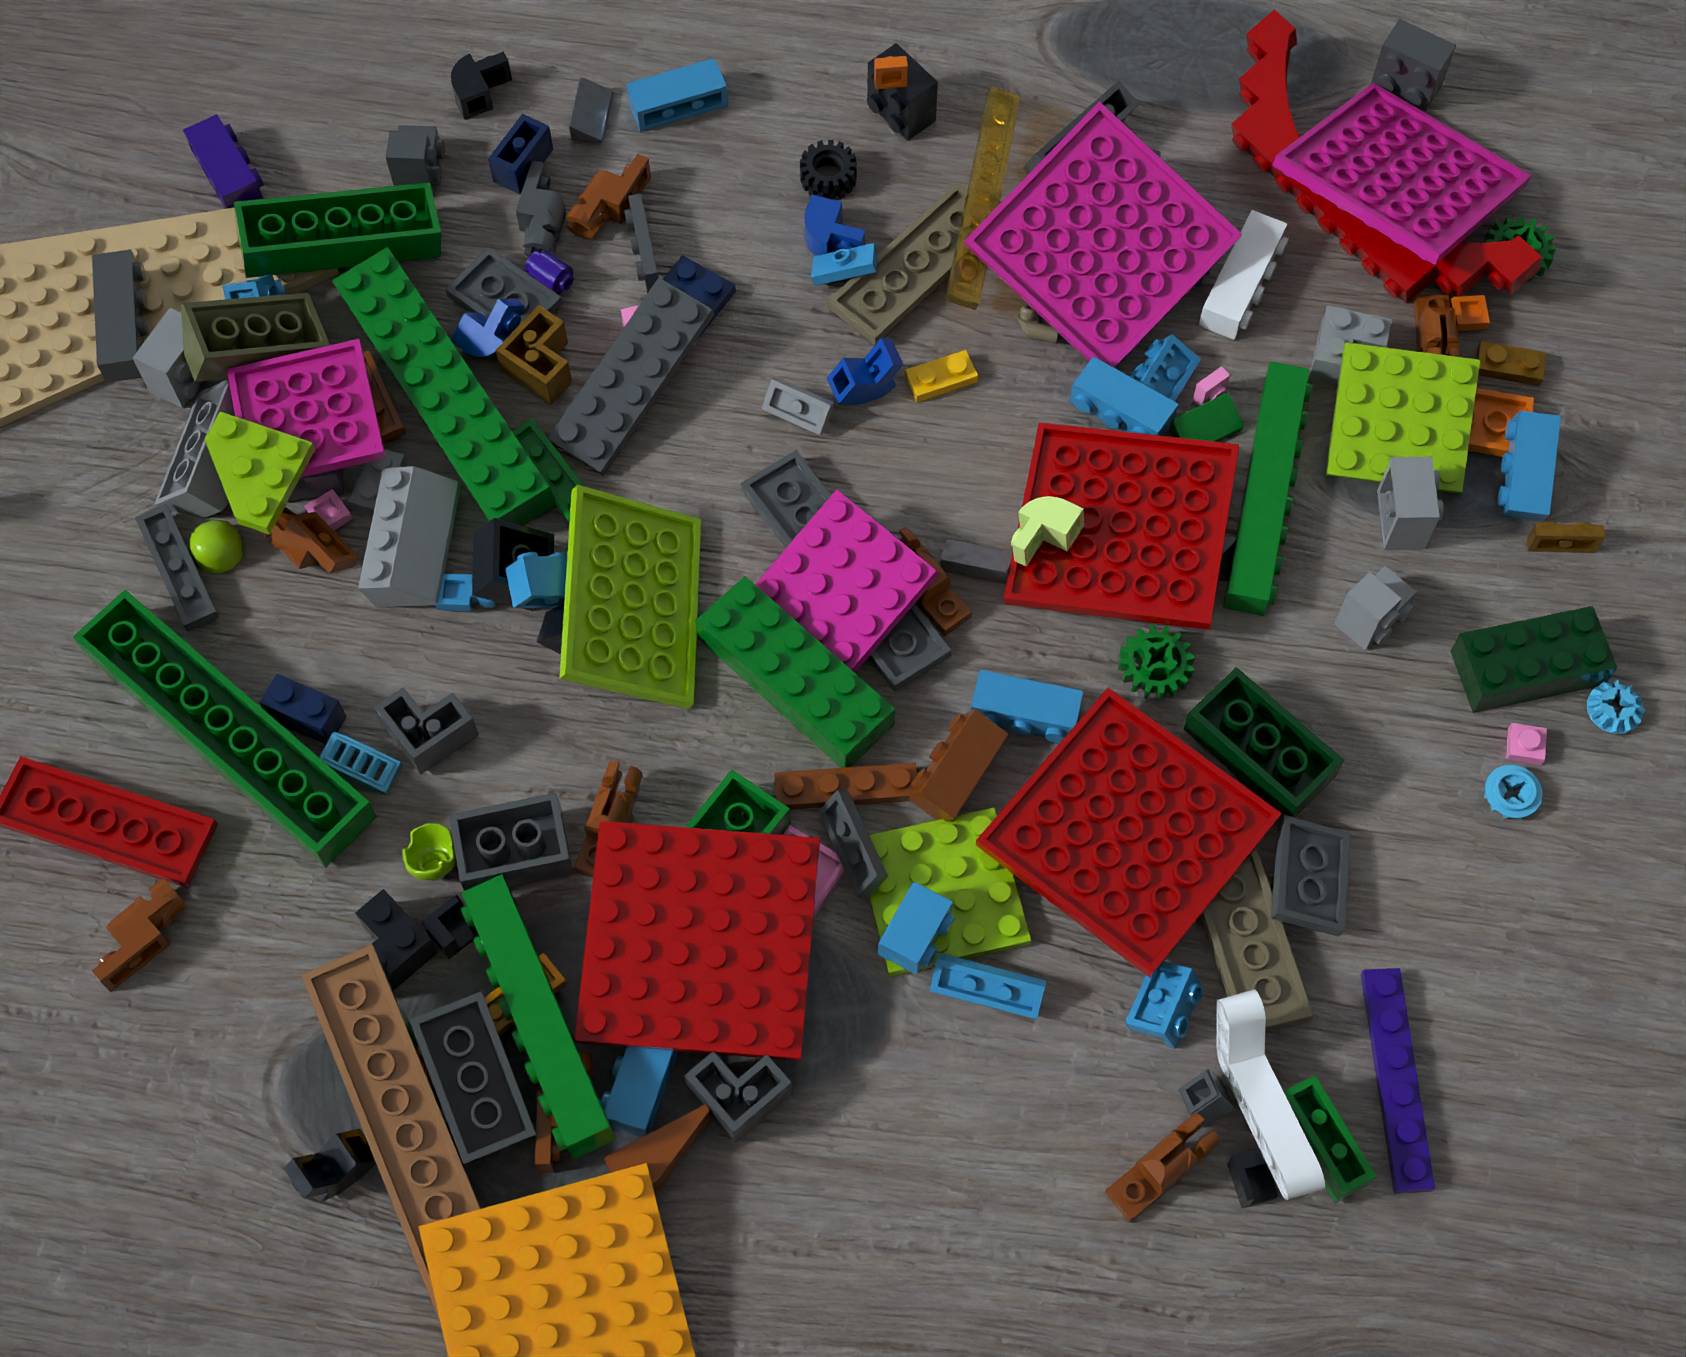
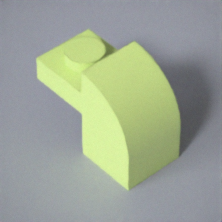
[1011,496,1084,566]

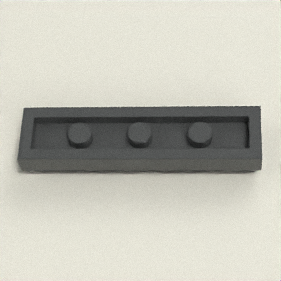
[135,504,219,632]

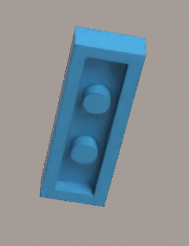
[929,953,1046,1019]

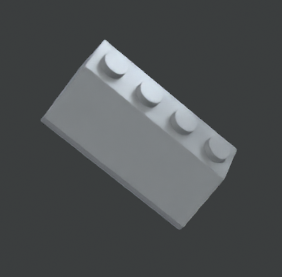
[154,379,235,518]
[358,466,461,607]

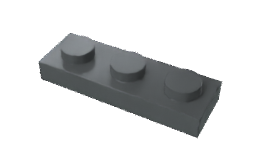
[624,194,658,293]
[818,789,888,898]

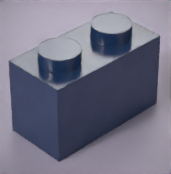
[488,113,554,194]
[259,674,347,745]

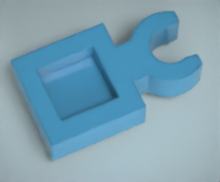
[435,574,496,611]

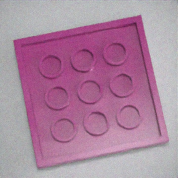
[226,339,386,478]
[755,489,940,673]

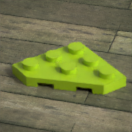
[205,411,315,535]

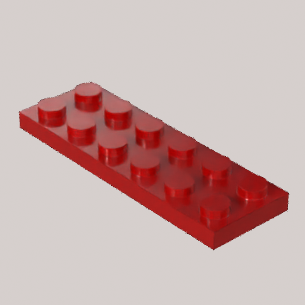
[0,756,218,888]

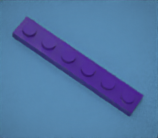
[1361,968,1435,1194]

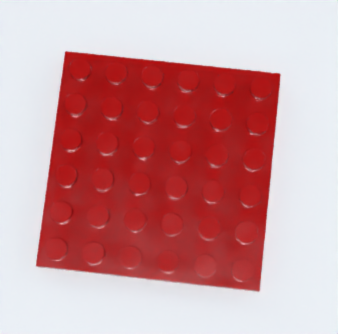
[1004,422,1239,630]
[975,688,1282,978]
[574,821,820,1061]

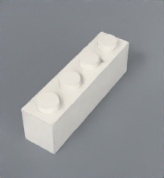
[1199,210,1289,340]

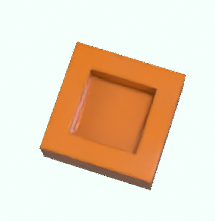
[874,56,908,89]
[1450,295,1490,331]

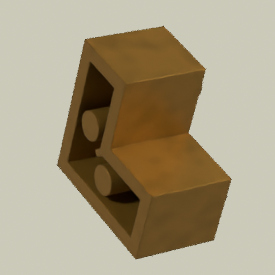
[496,305,572,405]

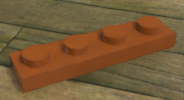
[774,762,917,810]

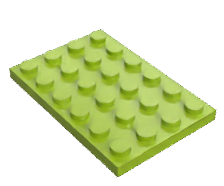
[559,485,701,709]

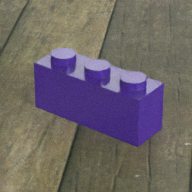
[183,114,264,209]

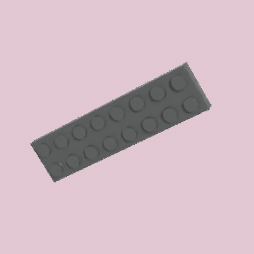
[740,450,952,691]

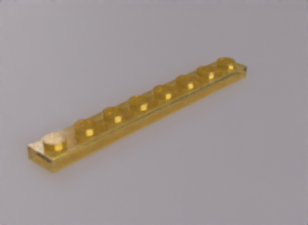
[945,86,1021,310]

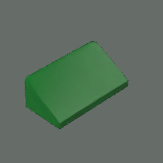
[1169,393,1243,442]

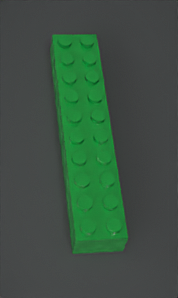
[332,246,556,526]
[73,590,377,868]

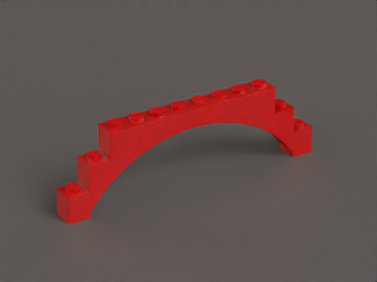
[1231,9,1542,304]

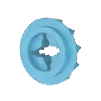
[1587,680,1646,734]
[1484,765,1543,821]

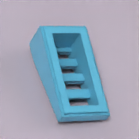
[319,732,402,795]

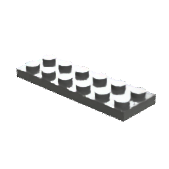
[548,277,715,476]

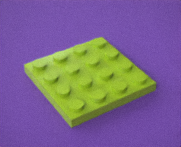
[1325,342,1480,494]
[869,808,1031,977]

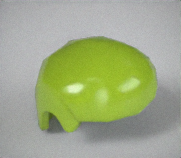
[190,520,243,574]
[402,823,457,881]

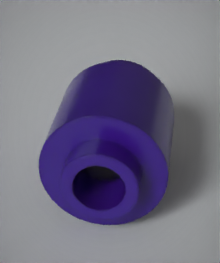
[525,250,574,294]

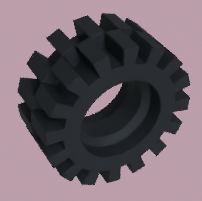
[800,140,857,200]

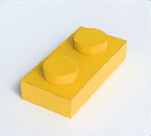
[905,350,978,403]

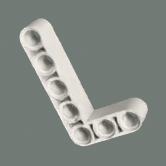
[1217,989,1325,1200]

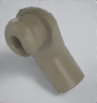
[1018,304,1058,343]

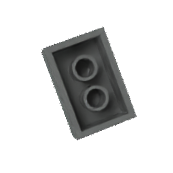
[449,792,574,891]

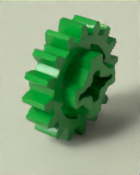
[1485,216,1556,282]
[1118,625,1195,700]

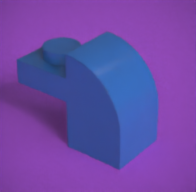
[804,194,865,256]
[451,299,525,357]
[827,338,904,405]

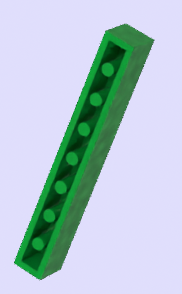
[1223,361,1313,616]
[461,874,617,1160]

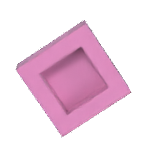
[1192,366,1230,406]
[304,489,353,531]
[1506,723,1547,766]

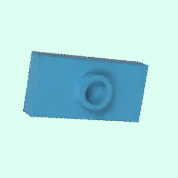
[811,243,878,286]

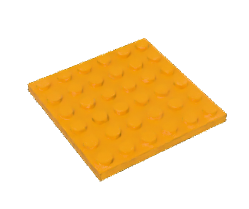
[418,1163,696,1357]

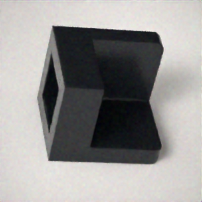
[421,895,479,959]
[1227,1148,1278,1208]

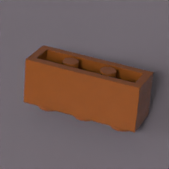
[908,709,1008,822]

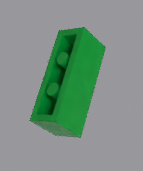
[1283,1075,1376,1204]

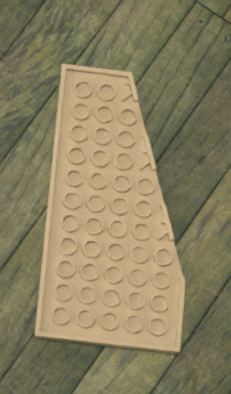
[0,208,339,427]

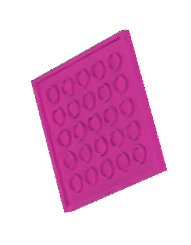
[1272,82,1532,265]
[964,101,1242,368]

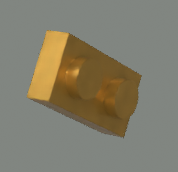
[1476,341,1546,386]
[1526,521,1605,553]

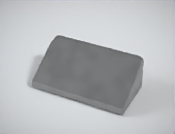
[569,77,613,144]
[940,539,1013,584]

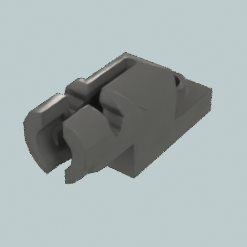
[516,161,566,257]

